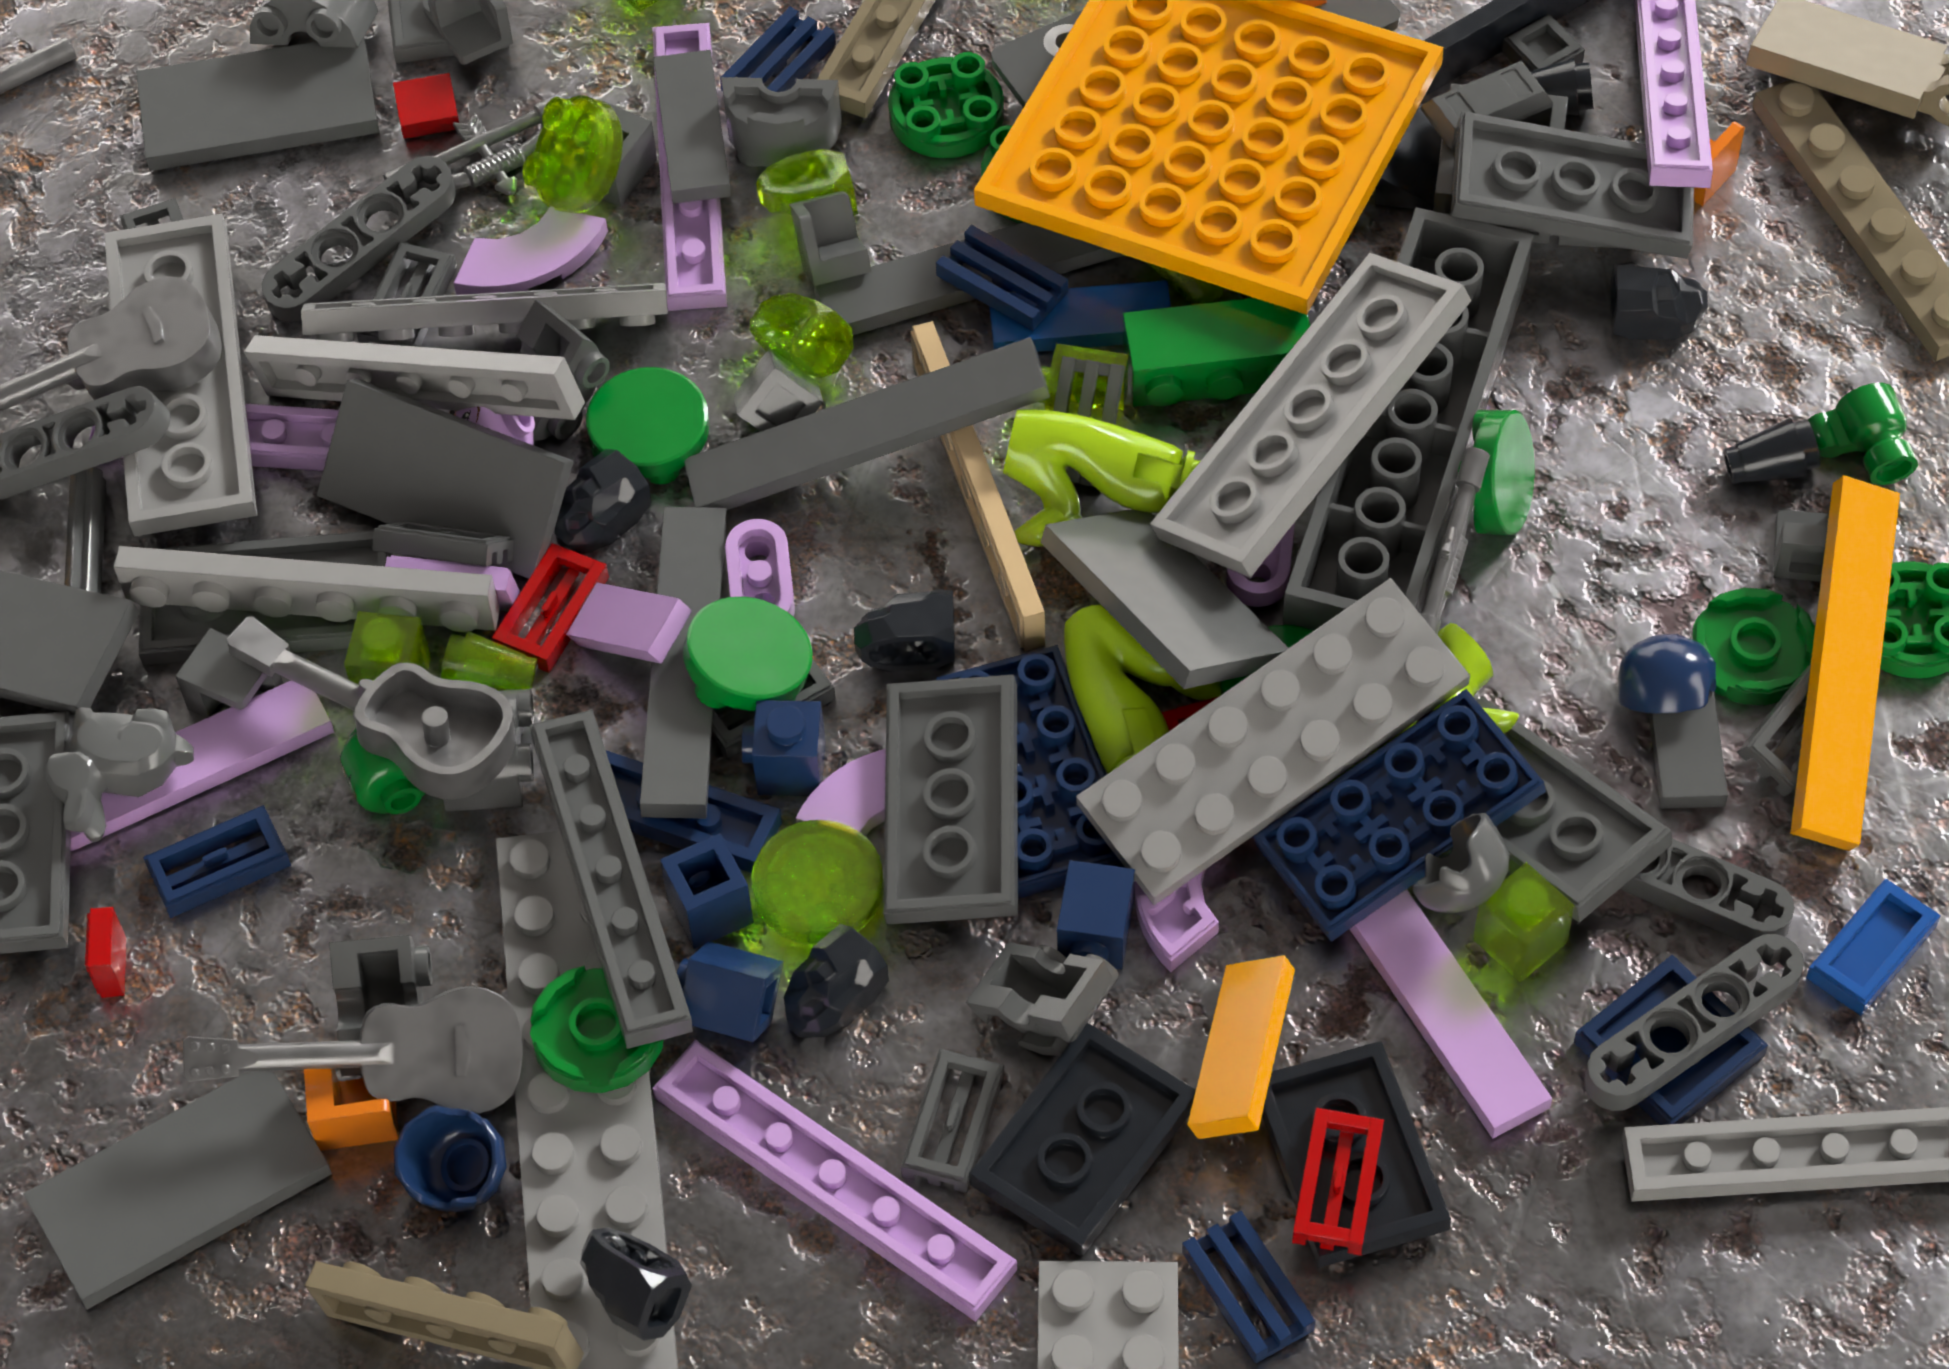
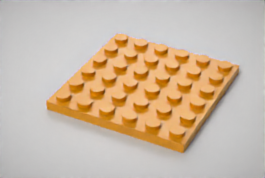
[974,0,1443,315]

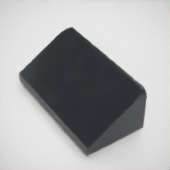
[1375,103,1442,211]

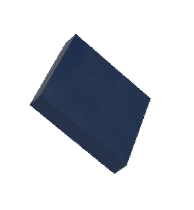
[1574,955,1768,1125]

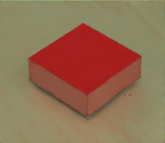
[393,72,459,139]
[85,907,127,998]

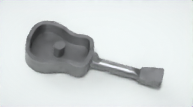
[0,277,222,412]
[227,617,516,800]
[183,986,523,1113]

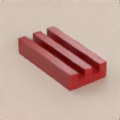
[492,543,609,673]
[1292,1108,1384,1256]

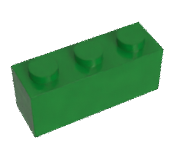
[1123,298,1310,407]

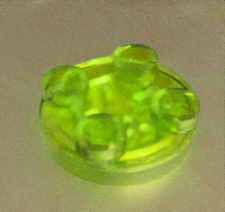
[523,95,623,214]
[752,820,884,945]

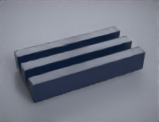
[720,6,836,92]
[936,224,1068,331]
[143,805,291,919]
[1182,1211,1316,1364]

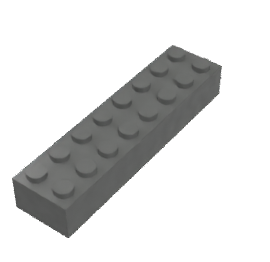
[1283,207,1534,631]

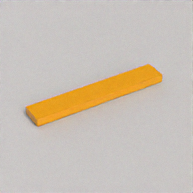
[1790,475,1900,851]

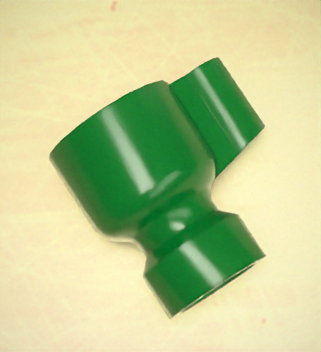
[1808,383,1918,485]

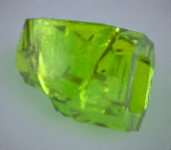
[756,149,858,216]
[749,293,854,378]

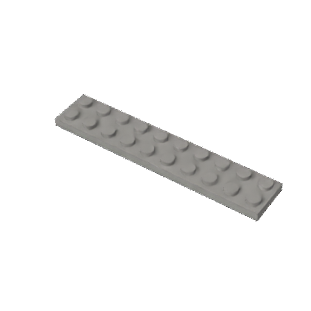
[496,831,678,1369]

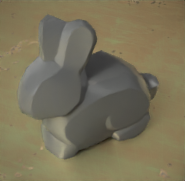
[43,708,194,842]

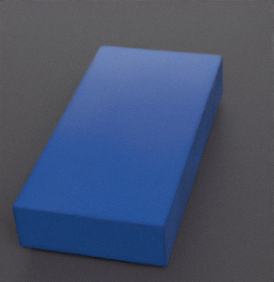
[1806,878,1941,1016]

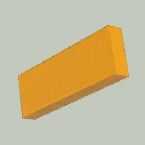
[1187,955,1295,1139]

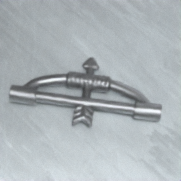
[383,91,575,196]
[1420,447,1490,635]

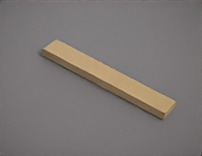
[910,321,1045,652]

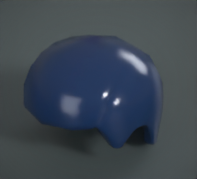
[1618,634,1716,714]
[393,1105,506,1212]

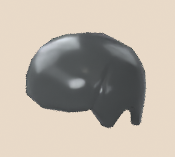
[1412,813,1509,914]

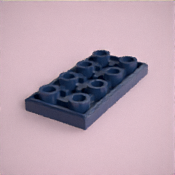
[936,645,1125,899]
[1253,689,1546,942]

